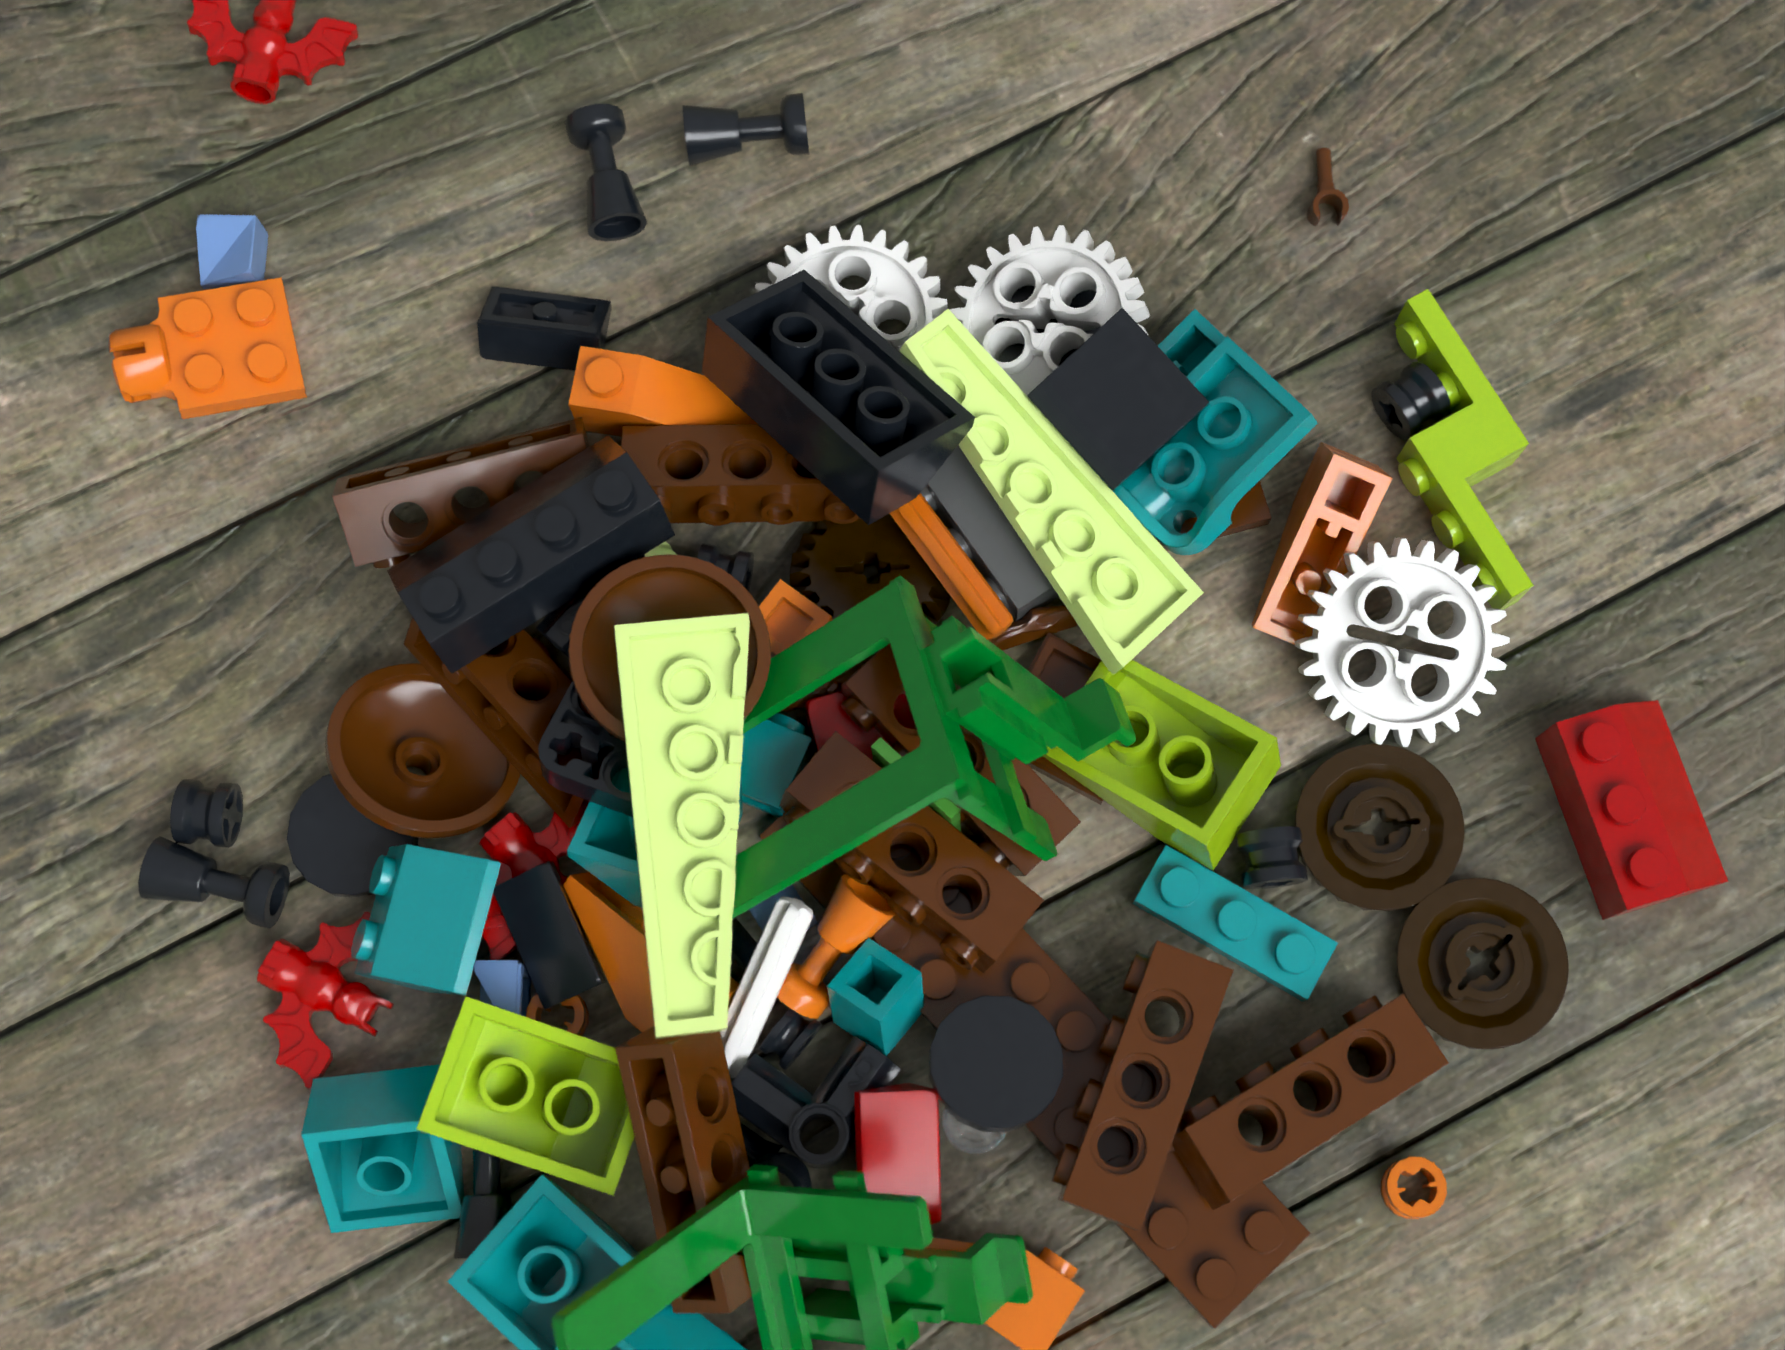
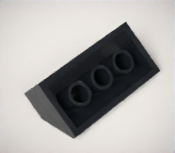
[702,269,975,525]
[387,436,675,674]

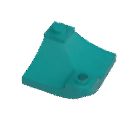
[1057,309,1318,555]

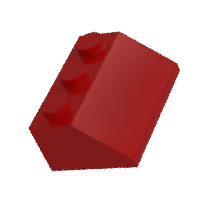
[1535,700,1728,920]

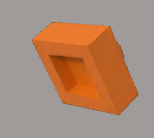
[759,579,832,657]

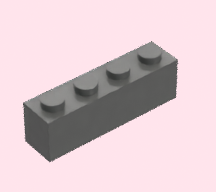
[920,445,1059,622]

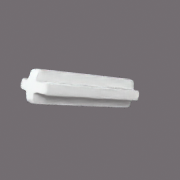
[720,896,813,1078]

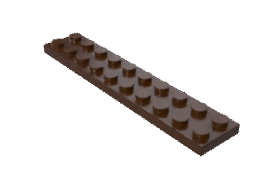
[759,812,1311,1329]

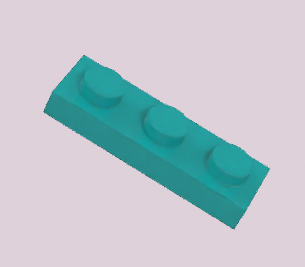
[1132,845,1338,1002]

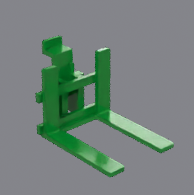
[732,576,1136,919]
[552,1165,1033,1350]

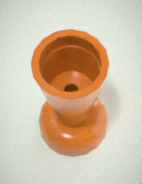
[777,874,896,1019]

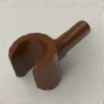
[1307,148,1349,226]

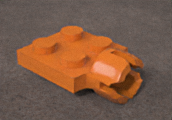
[108,277,307,419]

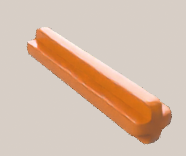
[889,493,1013,640]

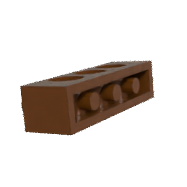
[332,417,590,568]
[621,424,861,526]
[404,617,605,828]
[838,644,1081,876]
[779,731,1044,973]
[1052,940,1234,1231]
[1172,994,1449,1210]
[615,1026,752,1314]

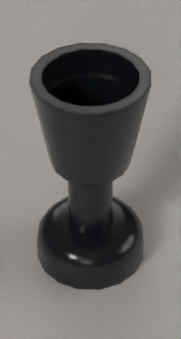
[683,93,809,166]
[565,104,647,241]
[138,836,290,929]
[453,1143,513,1259]

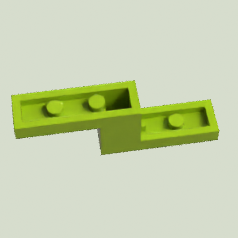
[1394,289,1534,610]

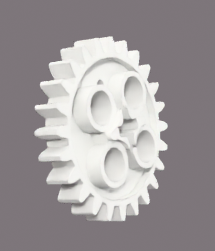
[755,225,948,351]
[950,225,1150,408]
[1295,537,1510,747]

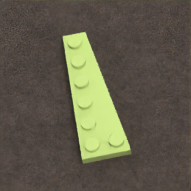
[899,309,1204,675]
[614,613,750,1039]

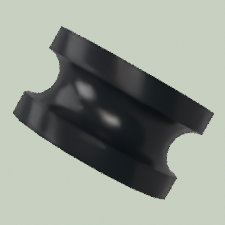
[759,1009,822,1070]

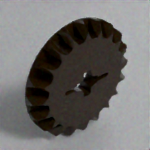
[789,514,951,625]
[1295,744,1464,912]
[1395,878,1569,1049]

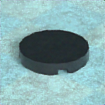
[287,774,419,898]
[929,996,1063,1132]

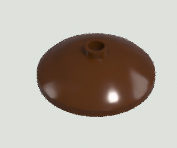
[569,554,771,742]
[325,663,521,838]

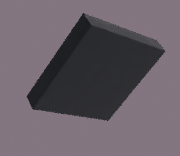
[1027,308,1210,491]

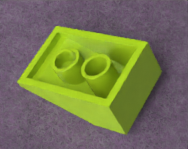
[1043,660,1281,870]
[416,997,635,1196]

